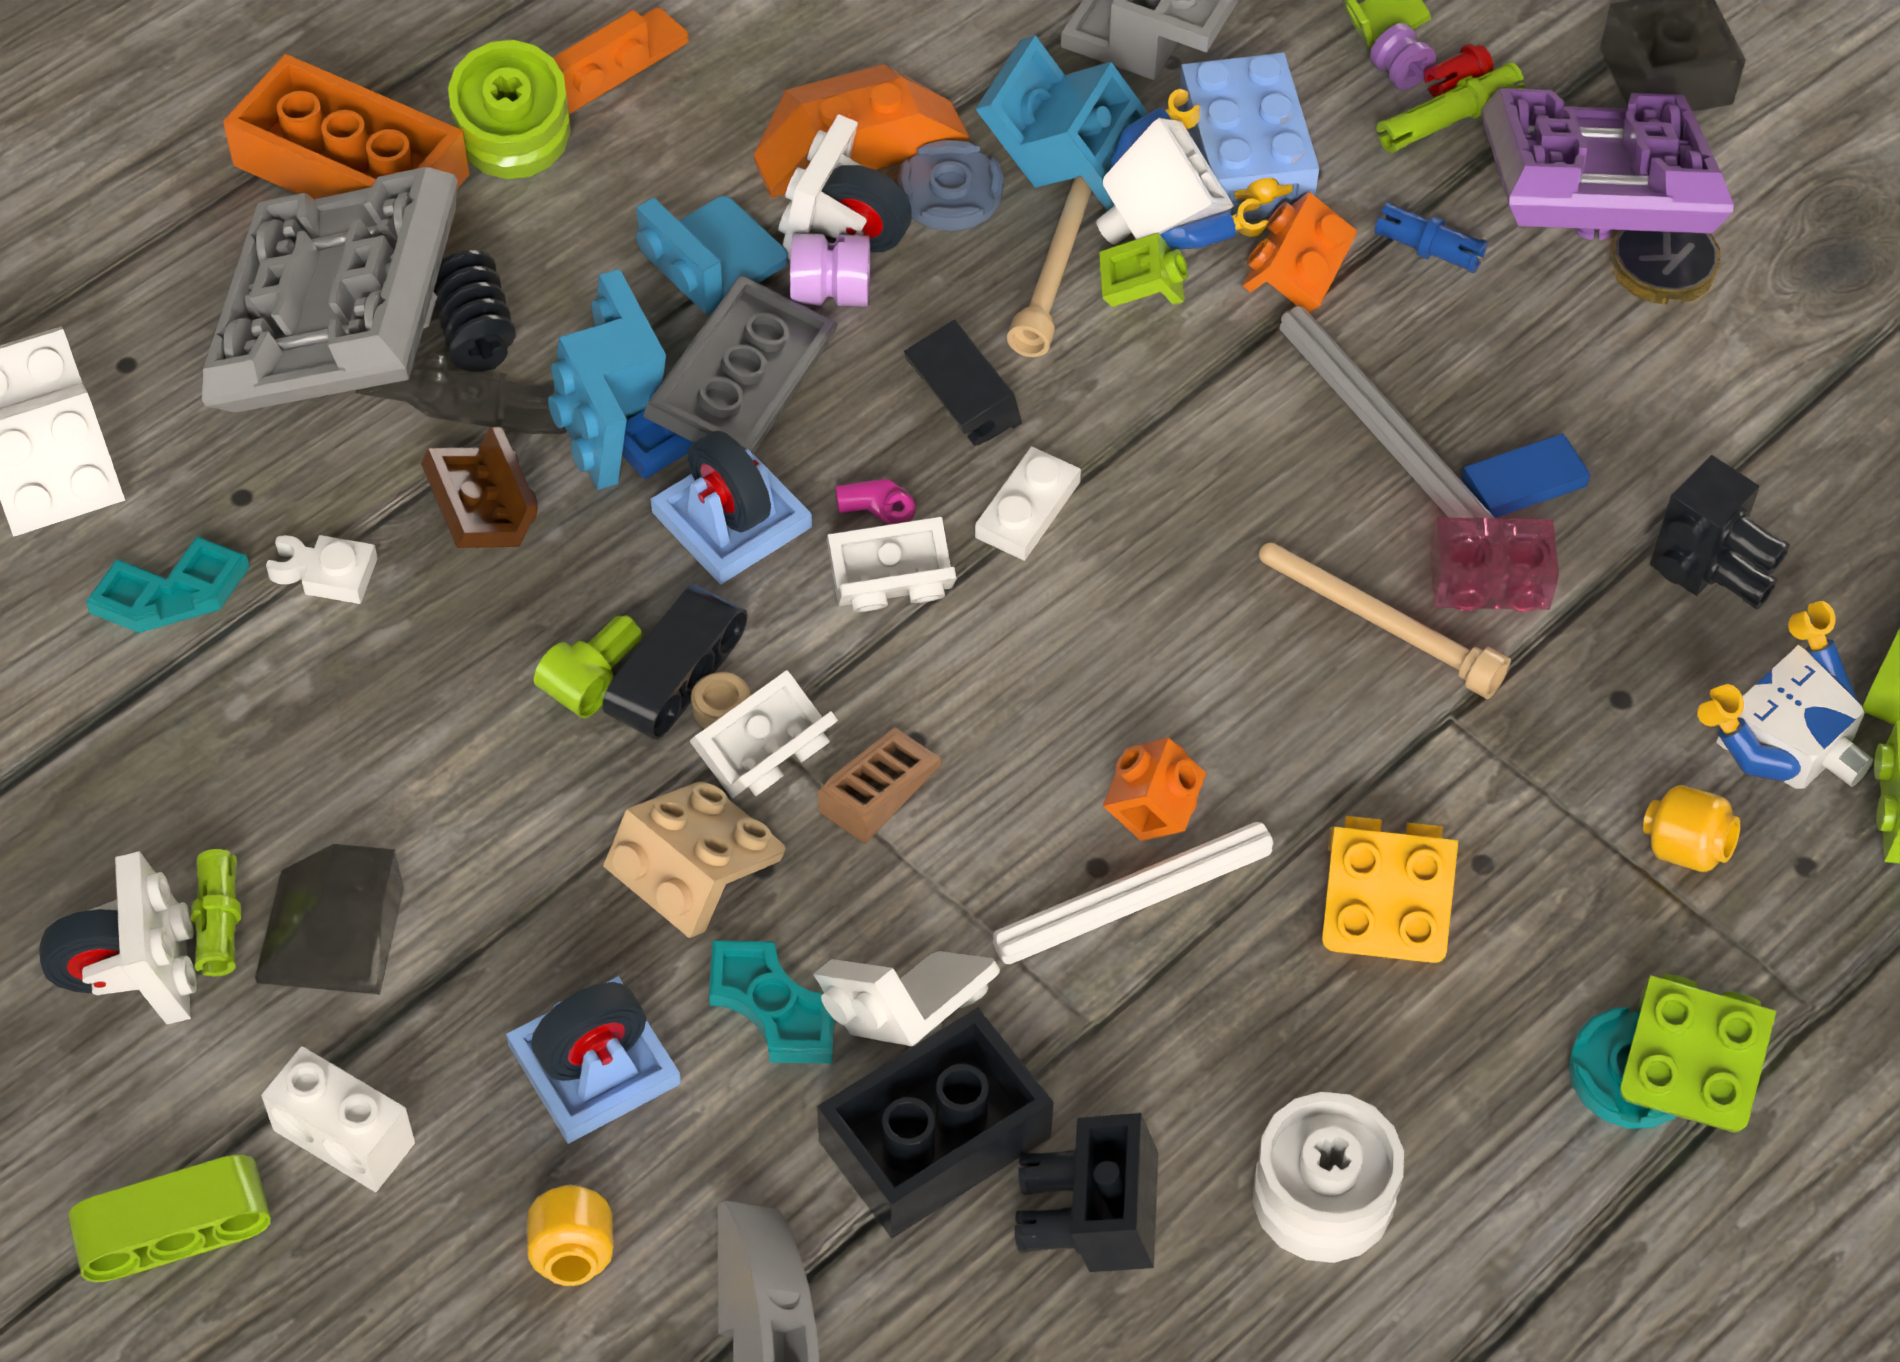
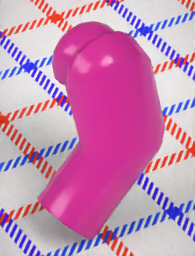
[835,479,916,525]

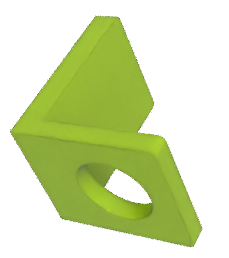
[1342,0,1431,53]

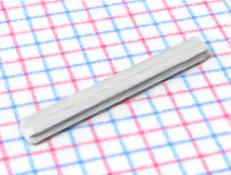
[993,822,1273,964]

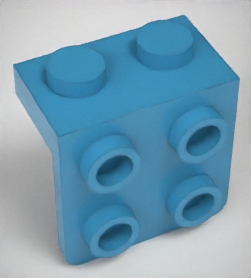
[636,196,788,315]

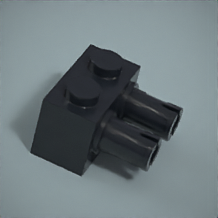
[1650,455,1790,610]
[1014,1113,1158,1272]

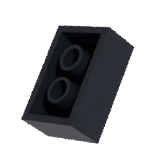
[817,1007,1054,1239]

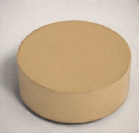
[691,672,751,728]

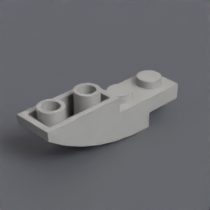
[718,1201,819,1362]

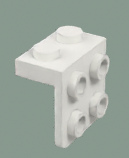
[813,951,1000,1046]

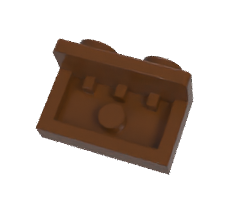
[421,426,538,548]

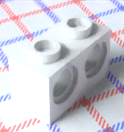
[261,1046,415,1192]

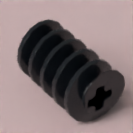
[434,250,516,372]

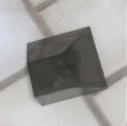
[255,844,404,995]

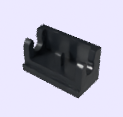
[904,319,1022,446]

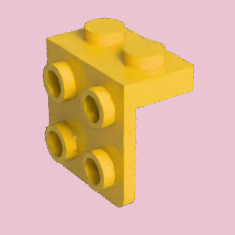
[1322,816,1458,963]

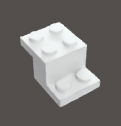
[0,326,125,537]

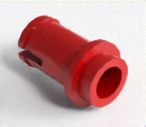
[1423,44,1494,97]

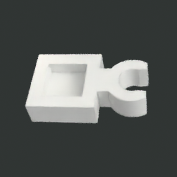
[266,535,378,604]

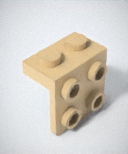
[603,782,786,938]

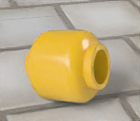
[1643,785,1740,872]
[527,1185,614,1286]

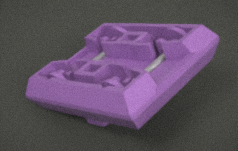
[1481,88,1734,240]

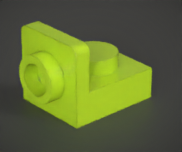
[1099,232,1188,307]

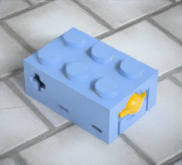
[1177,53,1319,220]

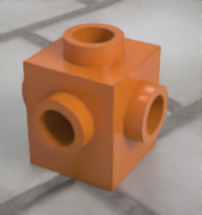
[1103,737,1206,841]

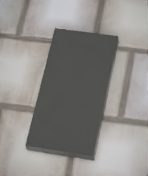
[643,275,838,455]

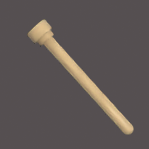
[1007,176,1092,357]
[1259,543,1511,699]

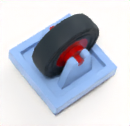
[651,430,812,585]
[506,976,681,1144]

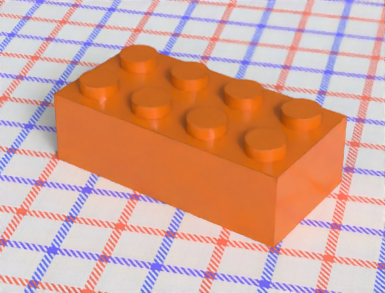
[223,54,470,199]

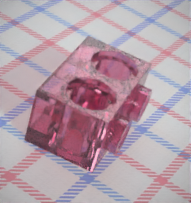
[1430,517,1559,612]

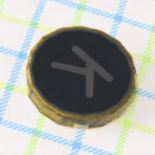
[1610,230,1720,304]

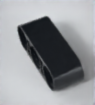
[602,584,748,740]

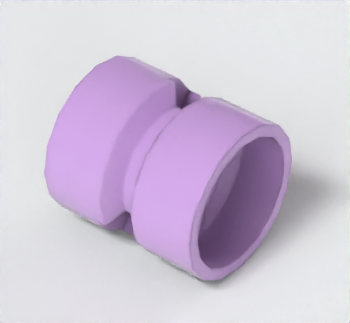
[790,233,870,307]

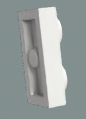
[975,446,1081,561]

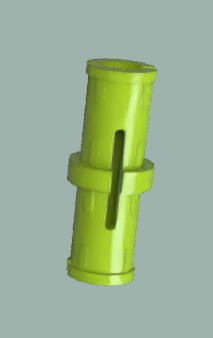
[191,849,241,977]

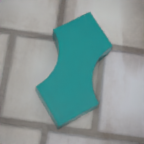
[709,940,835,1064]

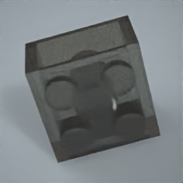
[1600,0,1746,112]

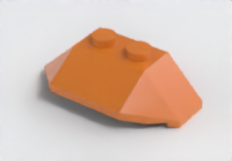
[754,64,969,198]

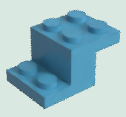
[975,35,1149,211]
[548,269,666,490]

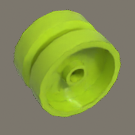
[448,40,571,180]

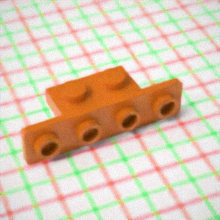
[553,8,689,114]

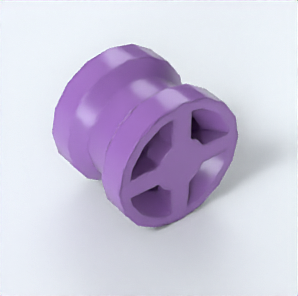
[1370,23,1437,90]

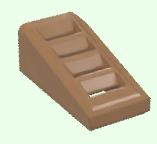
[818,727,941,844]

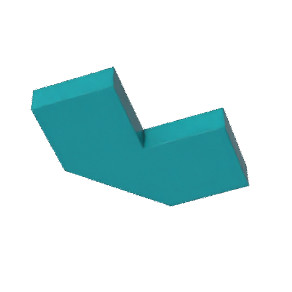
[85,536,250,633]

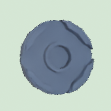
[897,139,1004,231]

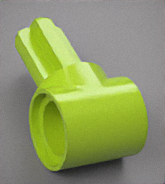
[534,615,643,718]

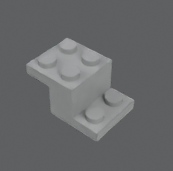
[1061,0,1239,80]

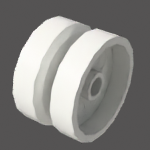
[1252,1092,1404,1263]

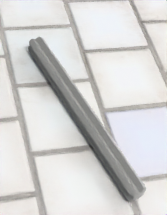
[1279,306,1499,546]

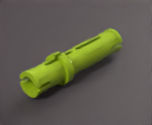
[1376,62,1525,153]

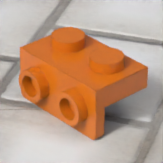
[1242,192,1358,313]

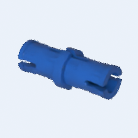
[1375,202,1488,274]

